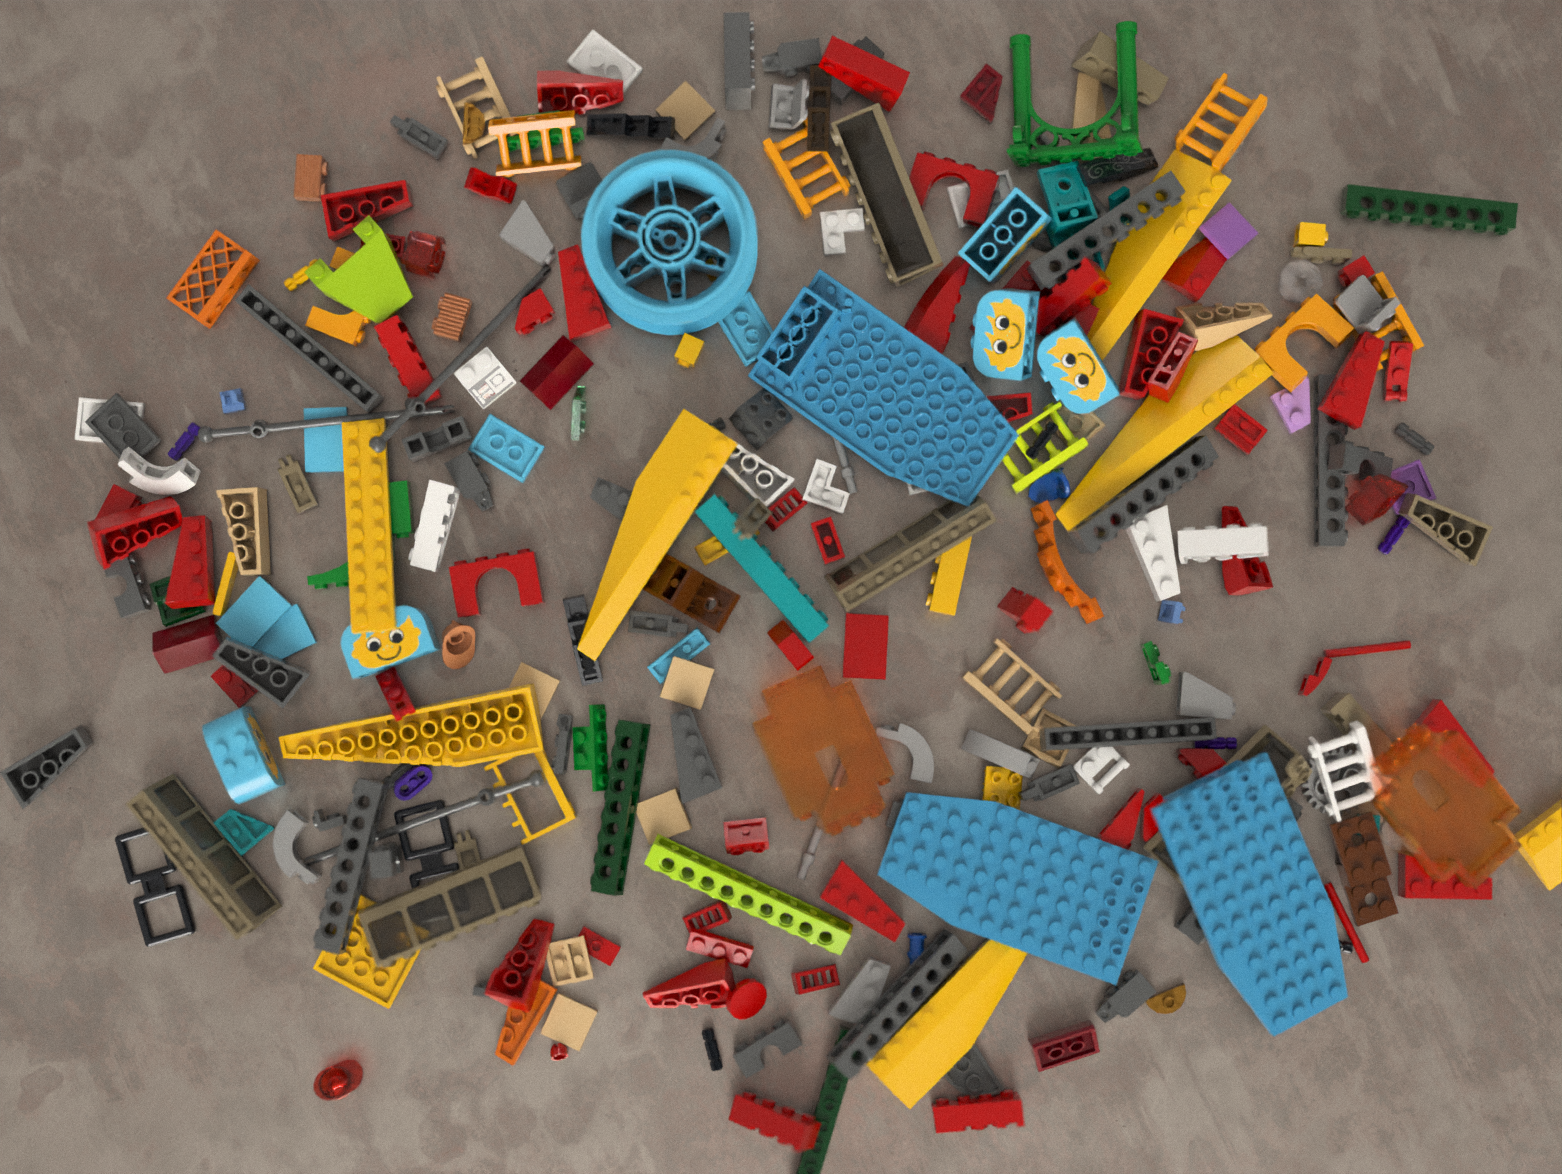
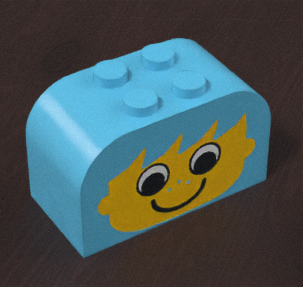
[958,187,1051,283]
[971,288,1040,381]
[1037,317,1120,414]
[341,606,441,679]
[202,706,285,804]

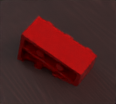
[996,587,1054,634]

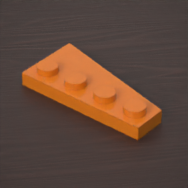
[495,979,558,1066]

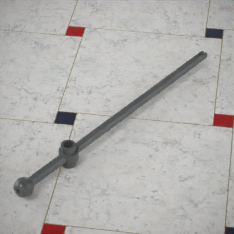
[369,265,551,453]
[198,405,455,443]
[304,770,545,866]

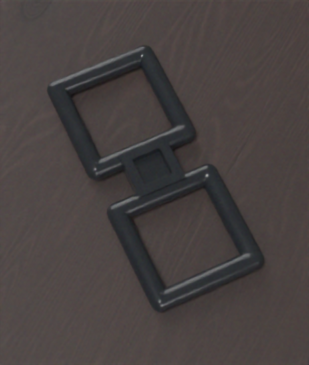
[394,800,470,924]
[115,827,195,947]

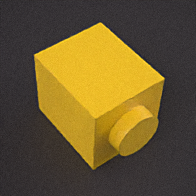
[1294,222,1328,247]
[674,333,705,368]

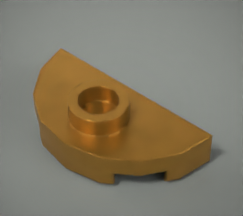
[463,102,486,145]
[1146,983,1186,1014]

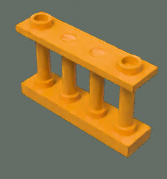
[1175,73,1268,172]
[488,110,582,177]
[762,118,850,220]
[1333,271,1424,371]

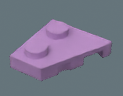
[1270,377,1311,434]

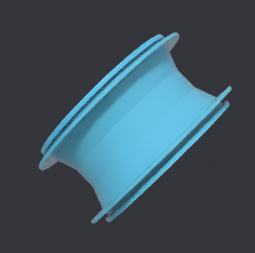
[581,150,758,335]

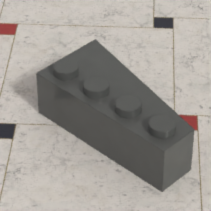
[590,477,632,521]
[212,636,310,708]
[670,707,723,804]
[0,725,93,809]

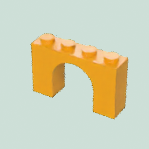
[305,246,371,347]
[1254,293,1354,393]

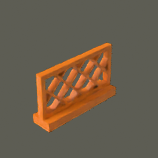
[167,229,260,329]

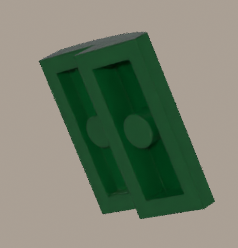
[149,576,206,627]

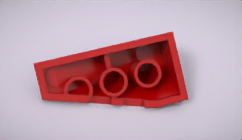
[484,919,555,1013]
[643,959,736,1008]

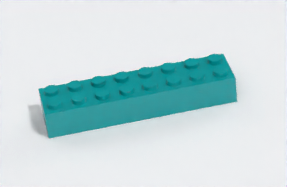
[695,494,829,643]

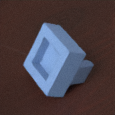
[219,388,246,414]
[1158,600,1186,624]

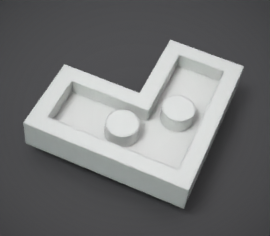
[820,208,865,256]
[802,459,850,514]

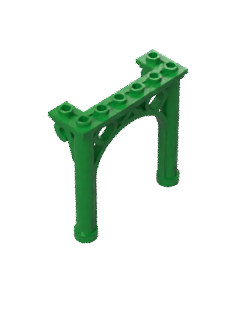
[1007,21,1143,167]

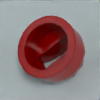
[550,1043,568,1061]

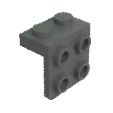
[556,162,603,219]
[729,388,793,450]

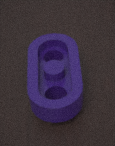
[393,764,432,801]

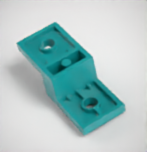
[1036,161,1105,280]

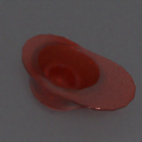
[314,1059,363,1101]

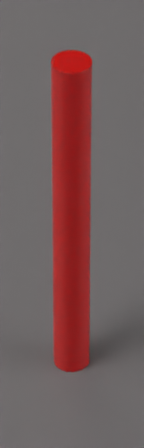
[1324,640,1411,658]
[1323,882,1370,963]

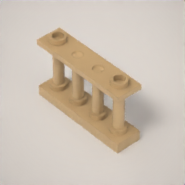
[436,56,519,159]
[961,638,1062,735]

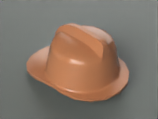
[441,620,476,669]

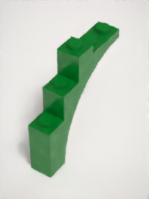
[307,480,415,589]

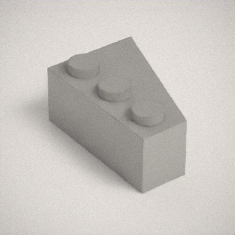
[828,956,890,1024]

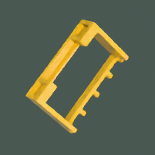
[483,750,578,845]

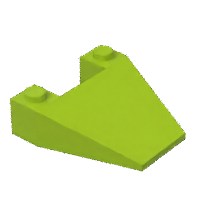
[304,215,413,324]

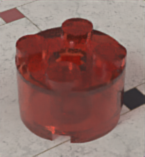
[401,231,446,279]

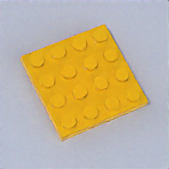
[313,894,431,1009]

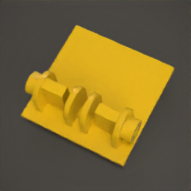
[982,765,1023,810]

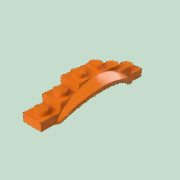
[1030,500,1104,624]

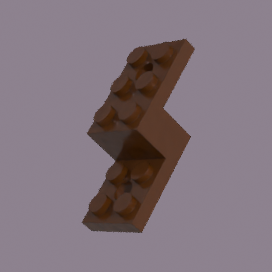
[643,554,741,634]
[1329,811,1398,926]

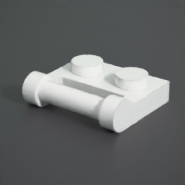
[1073,747,1130,795]

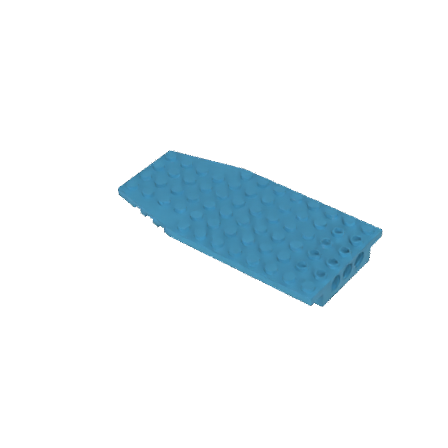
[748,269,1019,507]
[1151,752,1348,1036]
[877,792,1158,985]

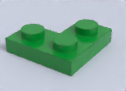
[1140,641,1171,685]

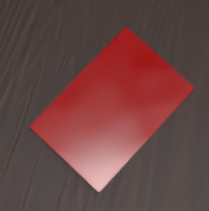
[843,613,889,680]

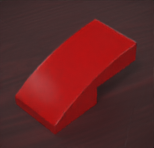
[1298,657,1333,696]

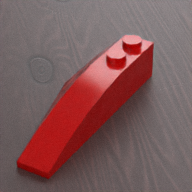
[904,256,970,354]

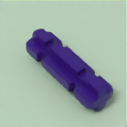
[168,422,201,461]
[1378,516,1410,554]
[1194,737,1237,749]

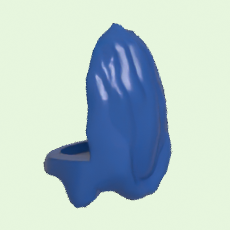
[1028,467,1071,503]

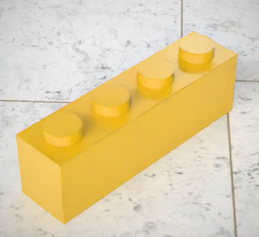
[925,536,972,616]

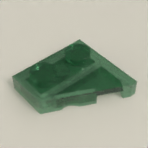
[571,386,587,441]

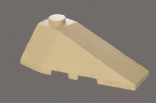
[1068,72,1111,160]
[1175,303,1272,351]

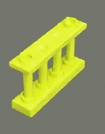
[1002,402,1089,494]

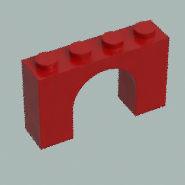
[902,152,1000,228]
[449,548,545,618]

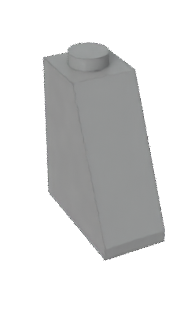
[499,200,556,267]
[1176,672,1236,719]

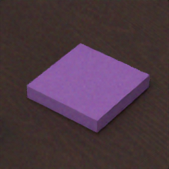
[1199,202,1258,259]
[1382,459,1436,515]

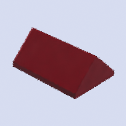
[520,335,594,410]
[152,614,223,674]
[1028,1020,1100,1072]

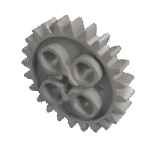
[1300,746,1368,816]

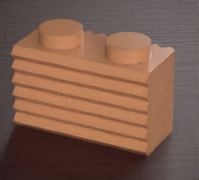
[294,154,329,202]
[432,292,473,343]

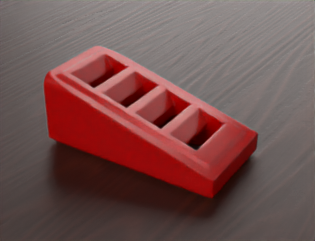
[765,487,808,531]
[682,900,732,934]
[791,964,840,995]

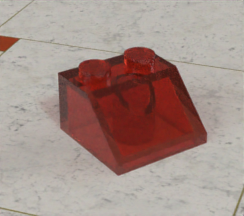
[1345,474,1409,526]

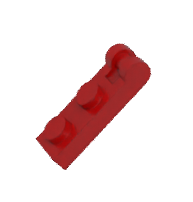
[1383,341,1413,402]
[375,667,416,722]

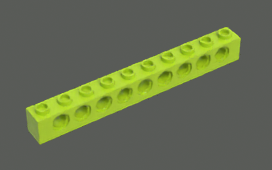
[644,834,854,956]

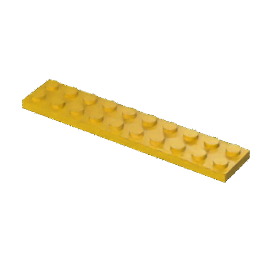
[342,418,397,634]

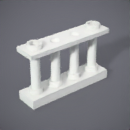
[1307,721,1387,822]

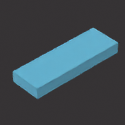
[647,627,710,684]

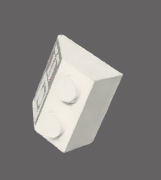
[453,346,517,409]

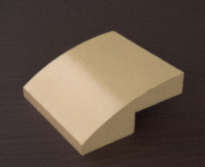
[1021,708,1076,768]
[636,788,692,845]
[546,935,594,987]

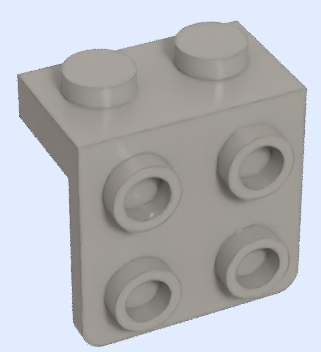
[768,79,809,131]
[1335,275,1401,334]

